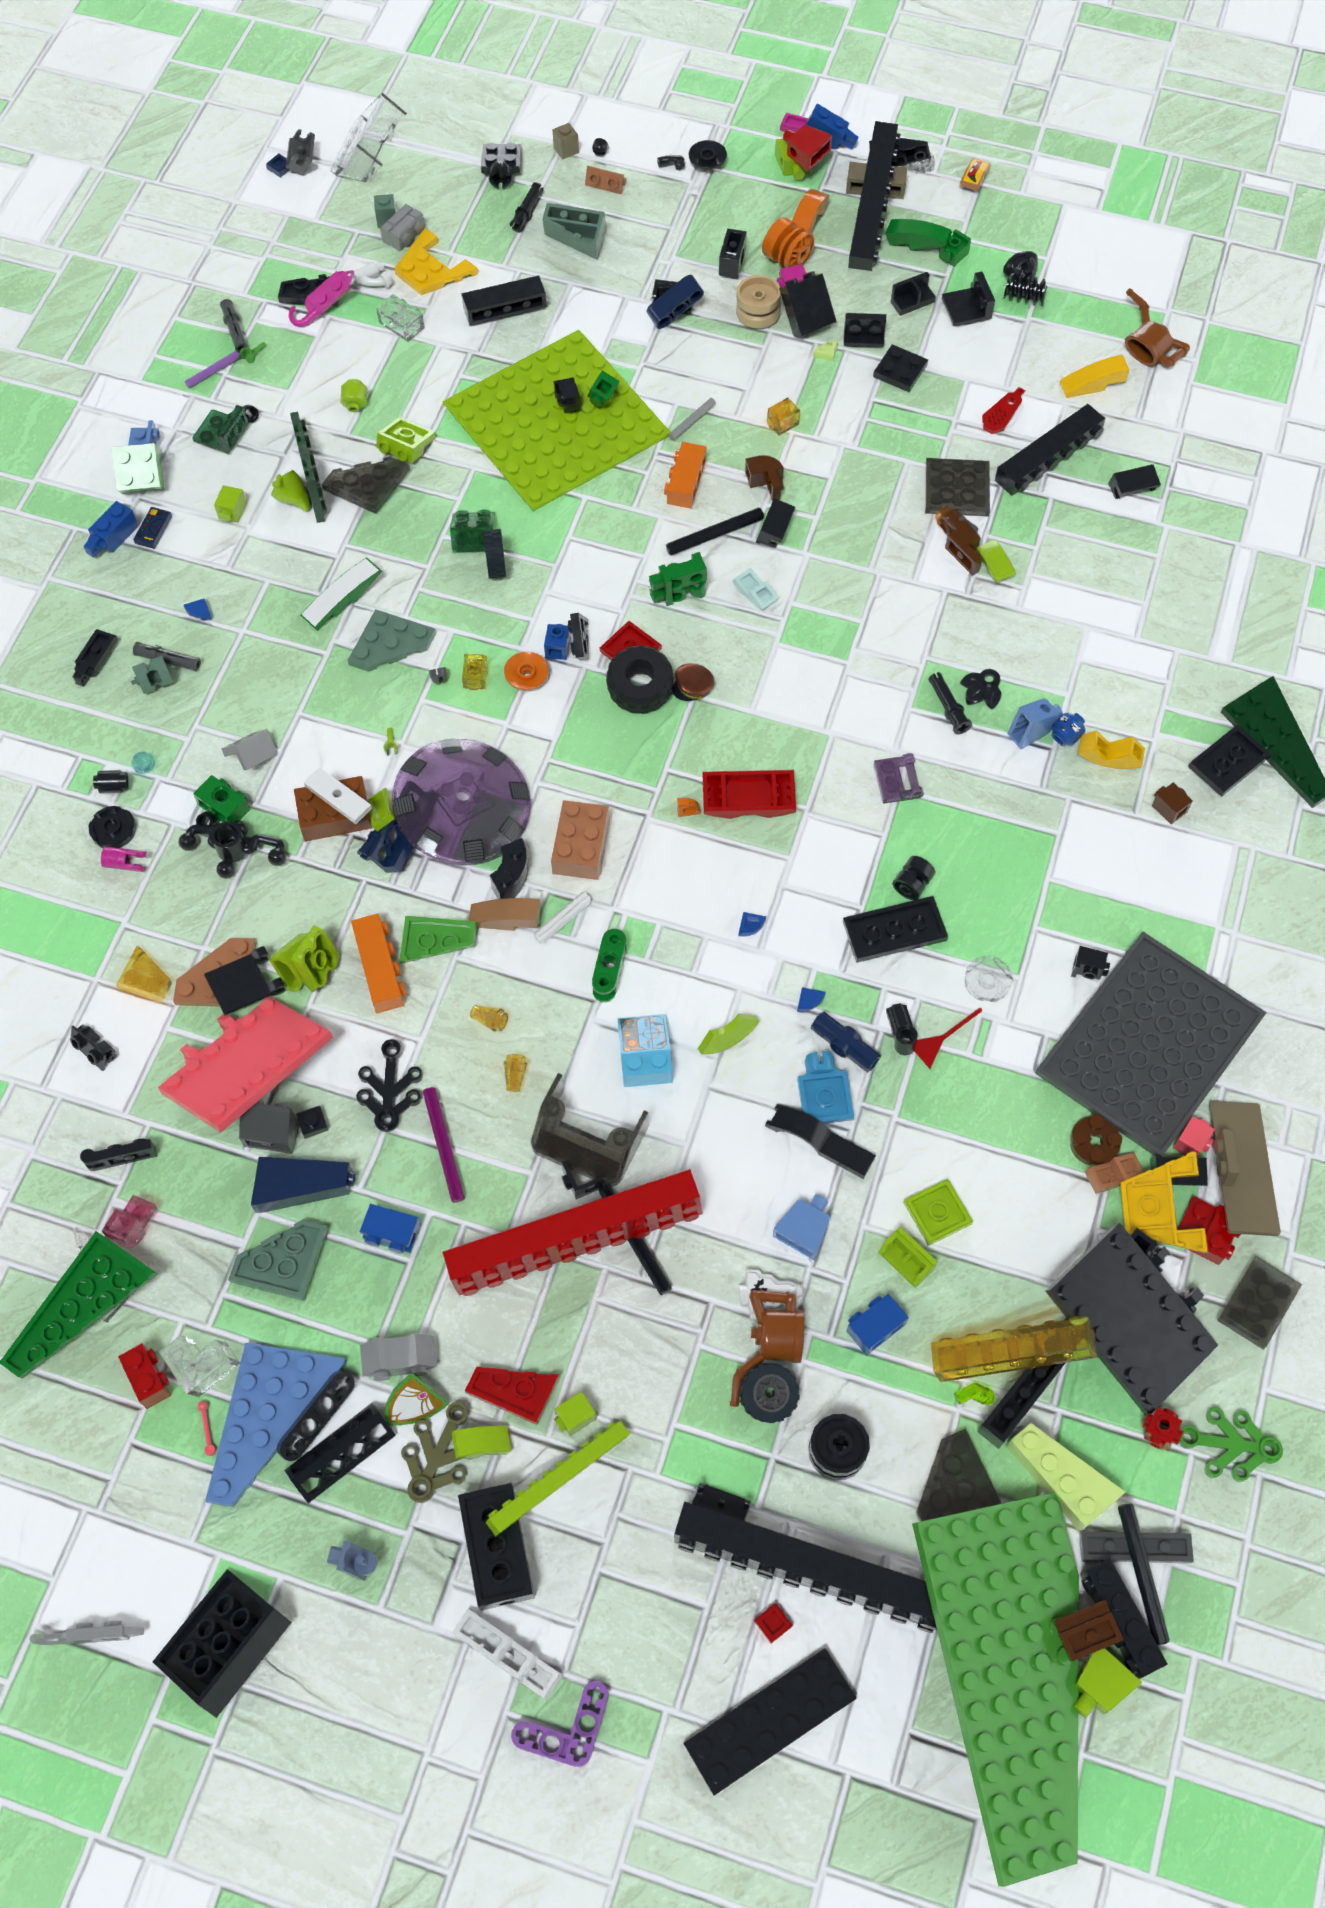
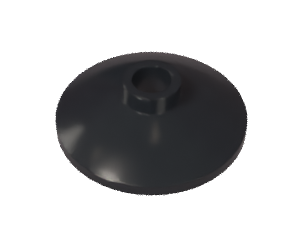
[688,140,727,170]

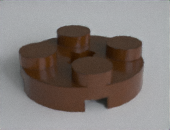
[1070,1114,1122,1165]

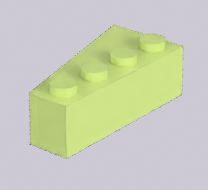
[1006,1423,1125,1532]

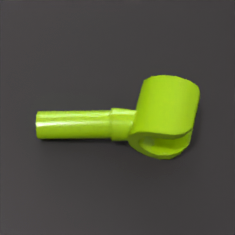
[383,728,398,755]

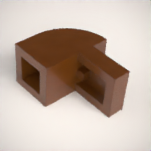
[745,455,784,501]

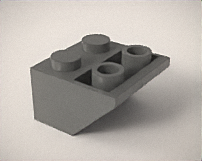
[239,1101,299,1154]

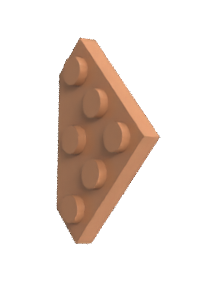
[173,938,256,1007]

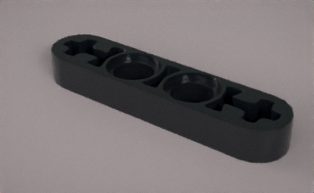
[277,1371,355,1461]

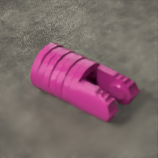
[101,846,147,872]

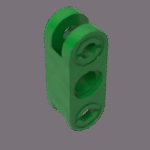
[592,929,626,1003]

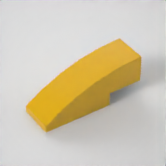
[1060,354,1130,398]

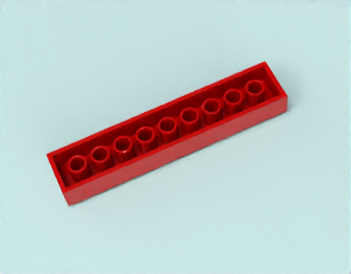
[442,1169,703,1296]

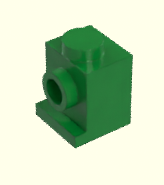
[939,229,971,267]
[587,370,620,407]

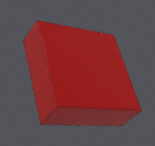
[754,1603,793,1644]

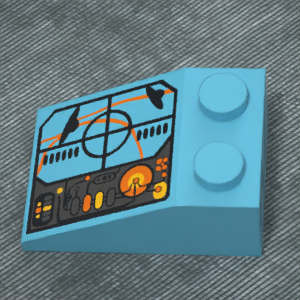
[617,1014,673,1087]

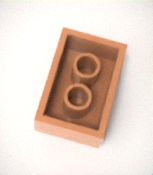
[551,800,610,880]

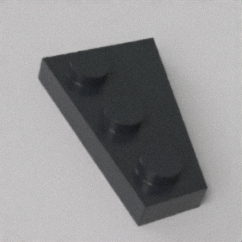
[278,271,344,306]

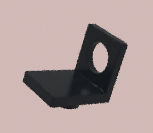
[561,1161,603,1200]

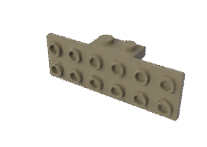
[1209,1101,1281,1236]

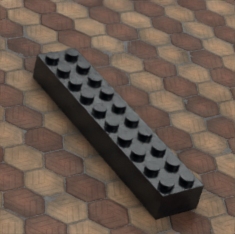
[674,1501,937,1633]

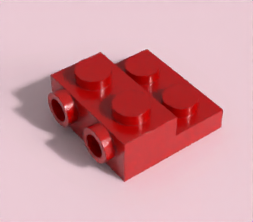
[1177,1196,1241,1265]

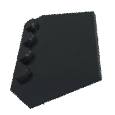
[152,1569,292,1718]

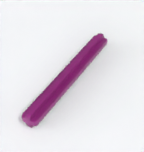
[423,1087,465,1203]

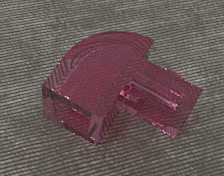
[102,1195,157,1248]

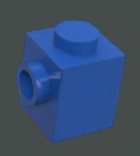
[544,624,571,660]

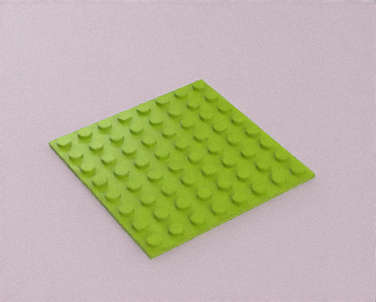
[442,329,671,512]

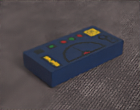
[133,507,172,549]

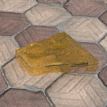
[116,946,172,1003]

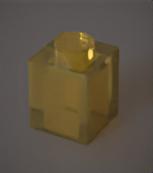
[766,397,800,436]

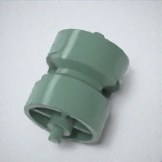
[131,656,175,694]

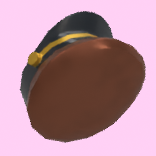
[672,663,714,701]

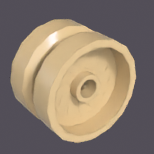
[736,275,781,329]

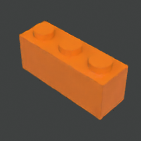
[664,441,707,509]

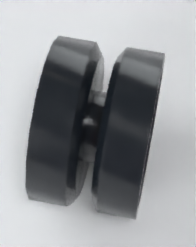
[808,1414,870,1480]

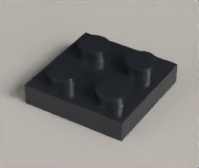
[873,344,929,393]

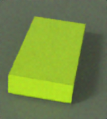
[368,787,395,831]

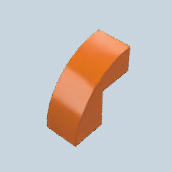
[792,189,830,233]

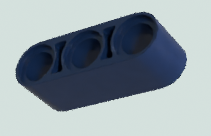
[646,275,704,329]

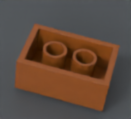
[294,776,373,842]

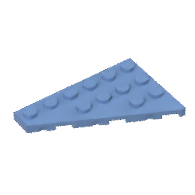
[205,1343,346,1507]

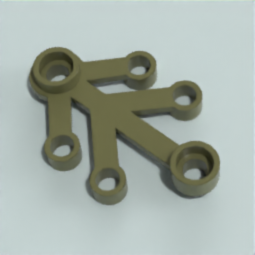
[401,1402,474,1503]

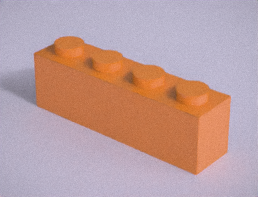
[351,913,406,1014]

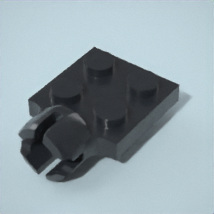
[481,143,521,189]

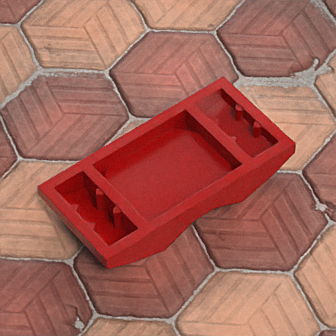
[702,770,796,819]

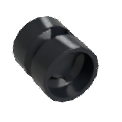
[892,856,935,900]

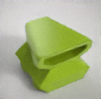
[270,925,339,993]

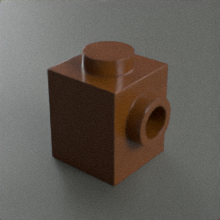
[1152,782,1193,825]

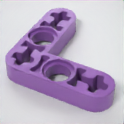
[511,1681,608,1767]

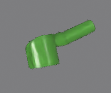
[240,342,266,363]

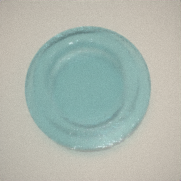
[131,752,155,774]

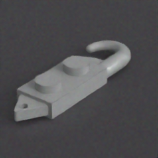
[29,1621,144,1645]

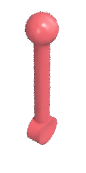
[198,1401,216,1456]

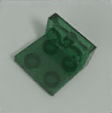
[192,405,249,454]
[450,509,495,553]

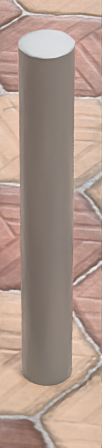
[669,398,716,441]

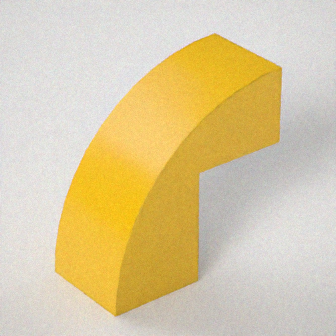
[1078,730,1145,769]

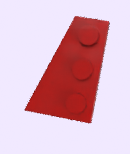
[465,1367,560,1425]

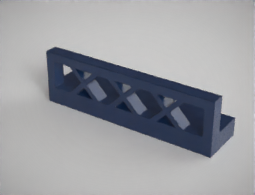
[367,781,440,873]

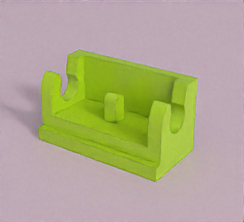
[878,1227,938,1289]

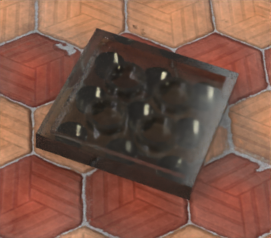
[925,458,990,517]

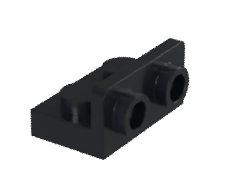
[843,313,887,347]

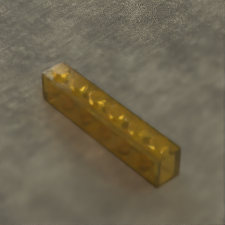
[931,1316,1098,1382]

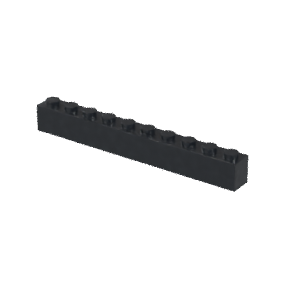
[977,1228,1158,1449]

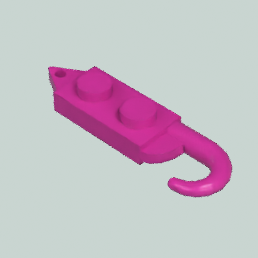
[288,270,354,327]

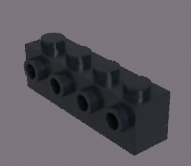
[461,275,547,325]
[1080,1558,1168,1679]

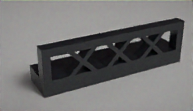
[284,1403,396,1504]

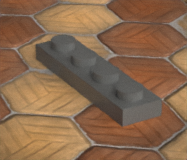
[1079,1531,1194,1563]

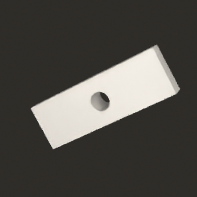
[303,767,372,824]

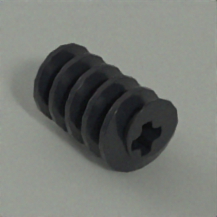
[1003,273,1048,305]

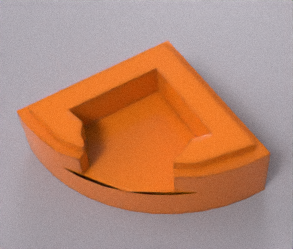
[677,798,701,817]

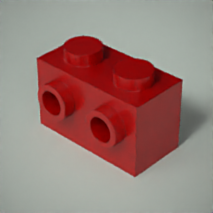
[118,1343,171,1409]

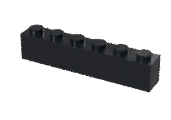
[995,404,1106,496]

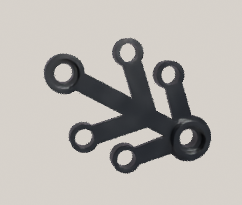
[356,1039,423,1132]

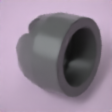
[429,667,448,684]

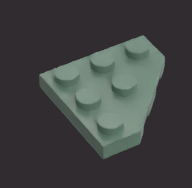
[348,609,436,672]
[228,1220,328,1301]

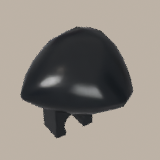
[1003,251,1038,282]

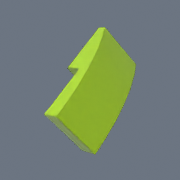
[976,539,1016,582]
[452,1425,512,1459]

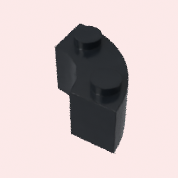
[489,838,528,899]

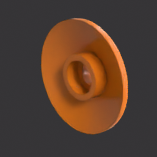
[504,652,549,690]

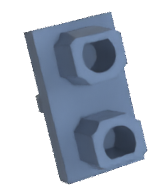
[327,1541,378,1581]

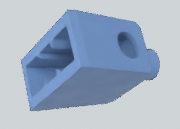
[1007,698,1063,750]
[772,1194,830,1261]

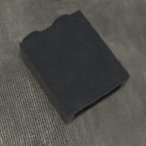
[779,271,837,336]

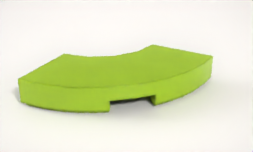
[697,1013,760,1054]

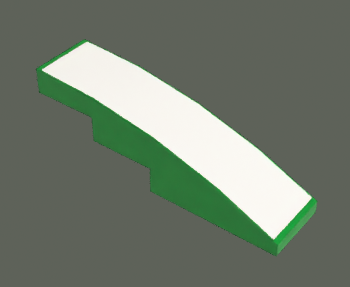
[300,557,382,631]

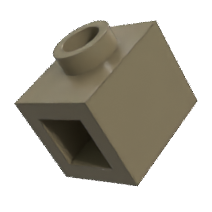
[552,123,579,160]

